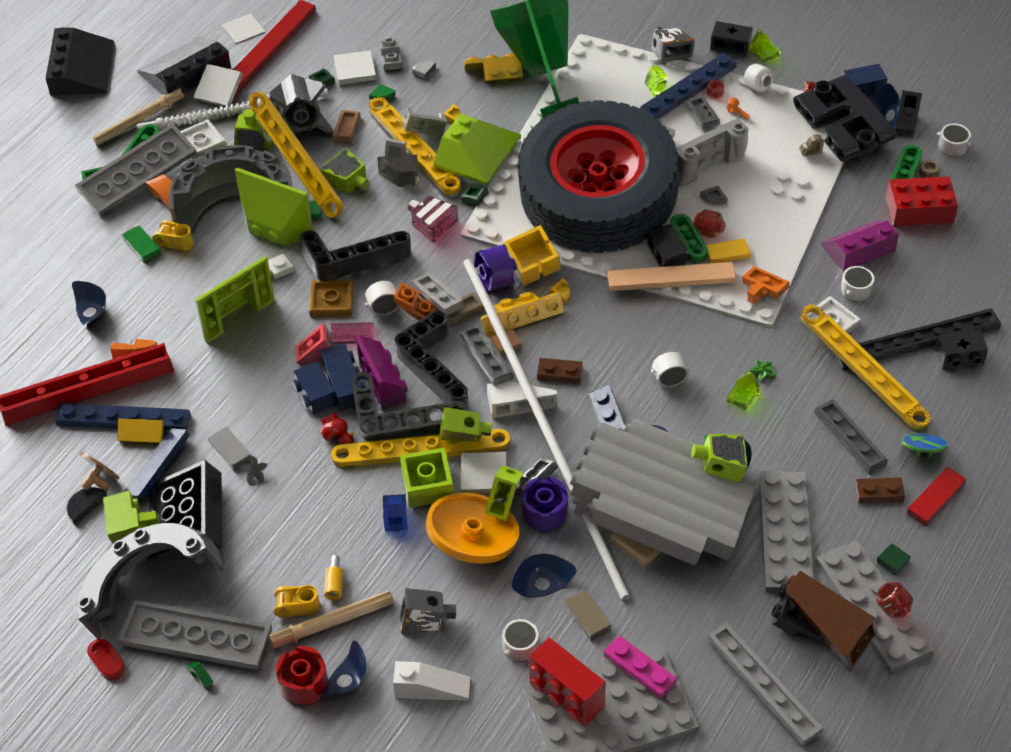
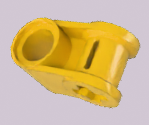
[152,220,194,251]
[274,585,321,618]

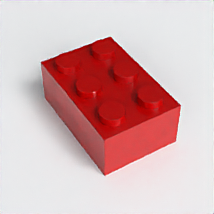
[886,176,958,226]
[529,637,606,726]

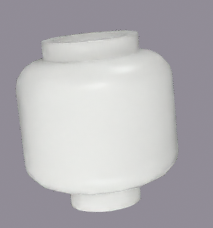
[744,64,773,92]

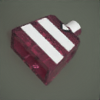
[408,196,458,243]

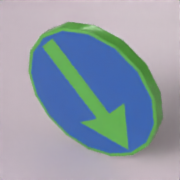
[902,433,948,457]

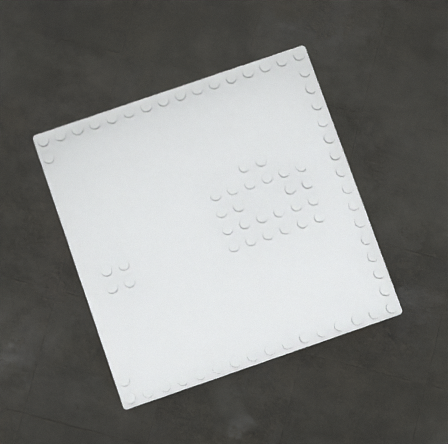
[461,34,844,327]

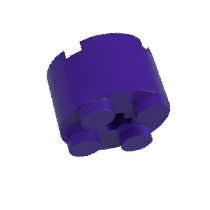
[473,244,517,291]
[521,477,568,533]

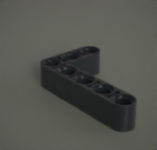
[300,231,411,281]
[394,311,469,410]

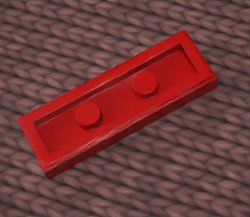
[907,466,967,525]

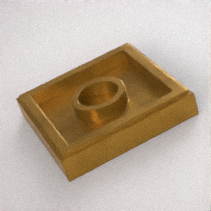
[309,280,354,317]

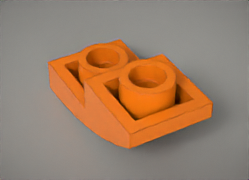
[145,174,172,210]
[393,282,436,320]
[110,339,158,359]

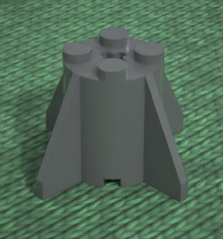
[267,74,334,136]

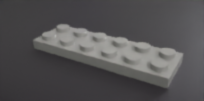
[75,123,197,216]
[759,471,813,592]
[815,540,933,673]
[118,600,272,670]

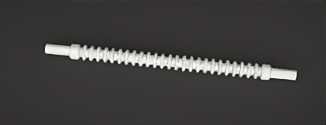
[137,88,328,132]

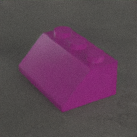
[821,220,899,272]
[355,335,408,410]

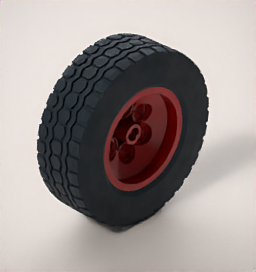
[518,100,678,253]

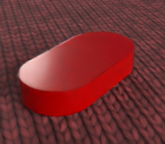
[87,639,125,680]

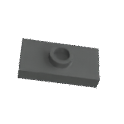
[685,95,720,130]
[518,457,558,495]

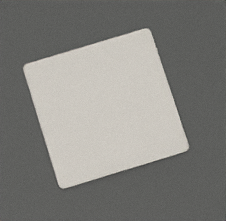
[222,14,265,43]

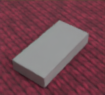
[208,427,251,470]

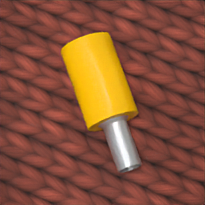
[324,555,344,600]

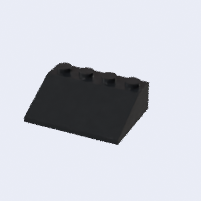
[45,27,114,95]
[137,37,231,96]
[148,460,222,562]

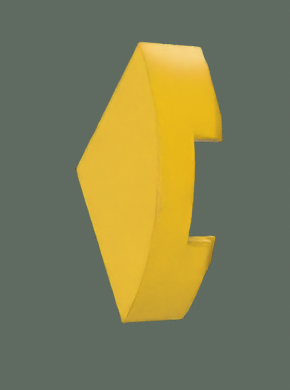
[444,104,461,124]
[549,278,570,305]

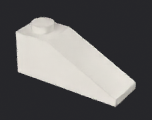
[487,381,557,418]
[393,661,471,701]

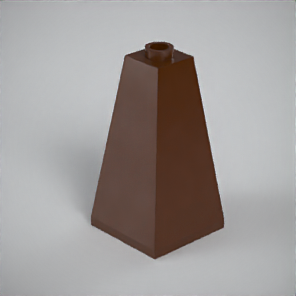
[786,570,878,671]

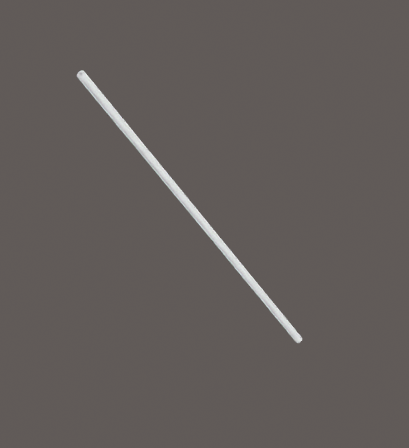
[463,259,630,600]

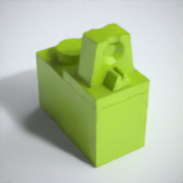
[103,490,160,544]

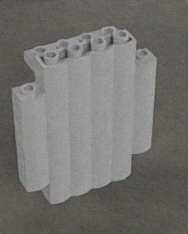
[570,418,756,566]

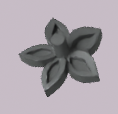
[241,456,267,482]

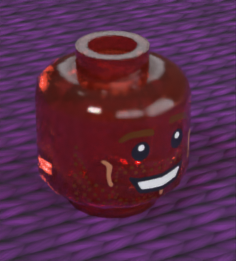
[693,209,726,238]
[876,582,913,618]

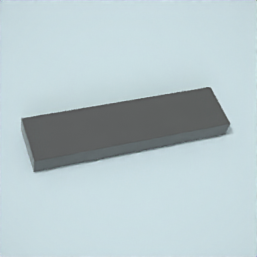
[460,325,514,386]
[814,399,888,474]

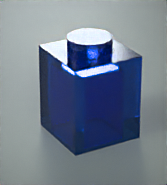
[383,494,408,532]

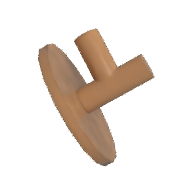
[80,452,120,491]

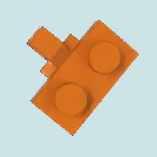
[742,266,790,304]

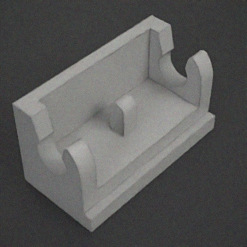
[402,107,447,137]

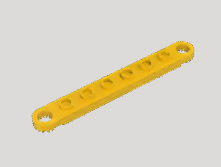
[248,92,343,218]
[369,97,461,195]
[801,304,931,430]
[331,429,510,468]

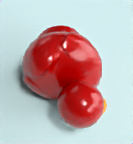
[320,413,354,445]

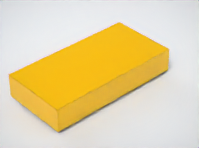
[706,238,751,264]
[117,418,164,443]

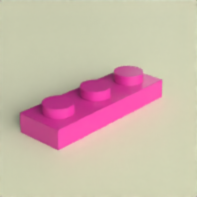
[603,635,677,699]

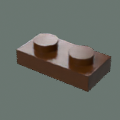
[537,358,583,384]
[855,477,905,503]

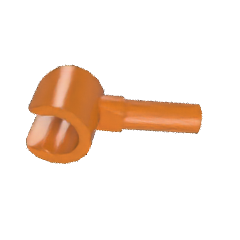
[726,97,750,120]

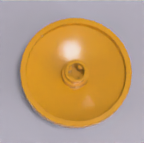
[426,493,519,564]

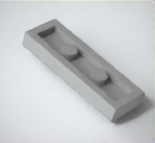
[412,272,464,315]

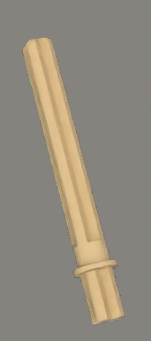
[92,88,184,146]
[269,591,394,649]

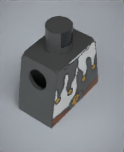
[651,27,695,62]
[400,588,456,634]

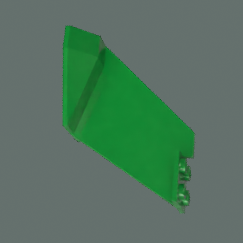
[490,0,580,120]

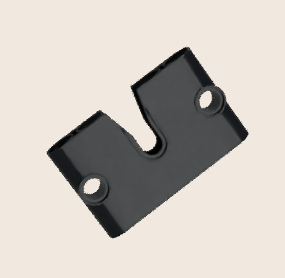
[793,74,896,162]

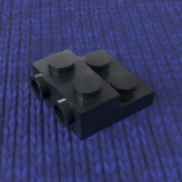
[771,584,823,642]

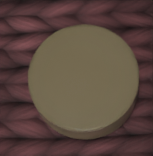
[919,160,940,178]

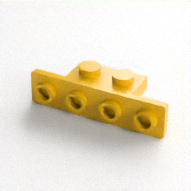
[464,54,523,83]
[481,292,564,337]

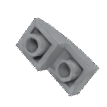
[379,37,403,71]

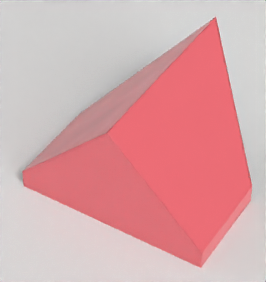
[295,324,329,364]

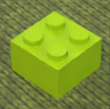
[400,448,454,508]

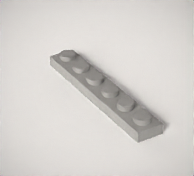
[707,622,823,746]

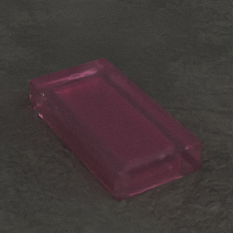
[330,322,374,344]

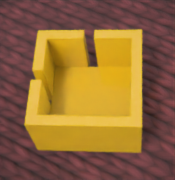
[503,225,561,286]

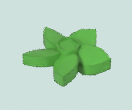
[749,359,776,381]

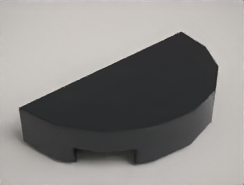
[66,487,108,525]

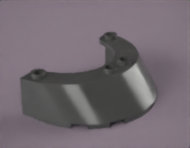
[169,145,293,229]
[77,523,224,639]

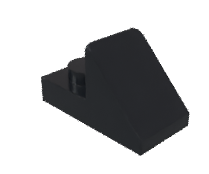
[895,90,922,133]

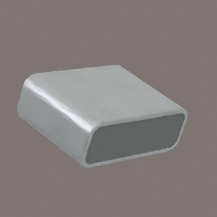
[412,58,436,79]

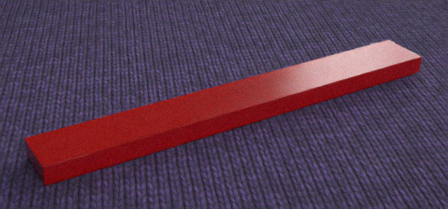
[232,0,316,94]

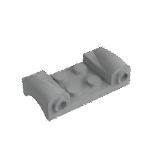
[676,118,749,187]

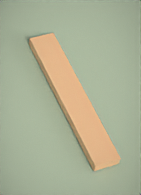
[607,262,735,291]

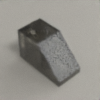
[377,155,419,187]

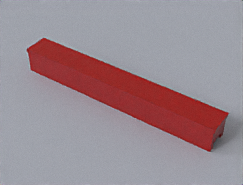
[0,343,174,426]

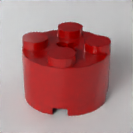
[276,646,328,705]

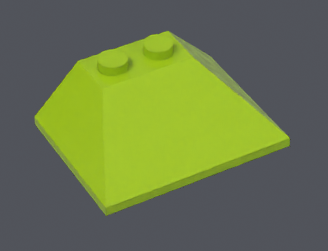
[433,113,521,185]
[235,168,313,245]
[195,256,275,343]

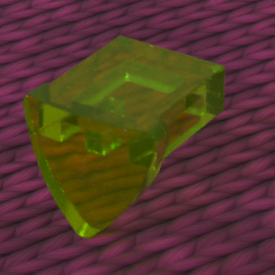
[749,30,780,62]
[644,65,668,97]
[727,371,761,410]

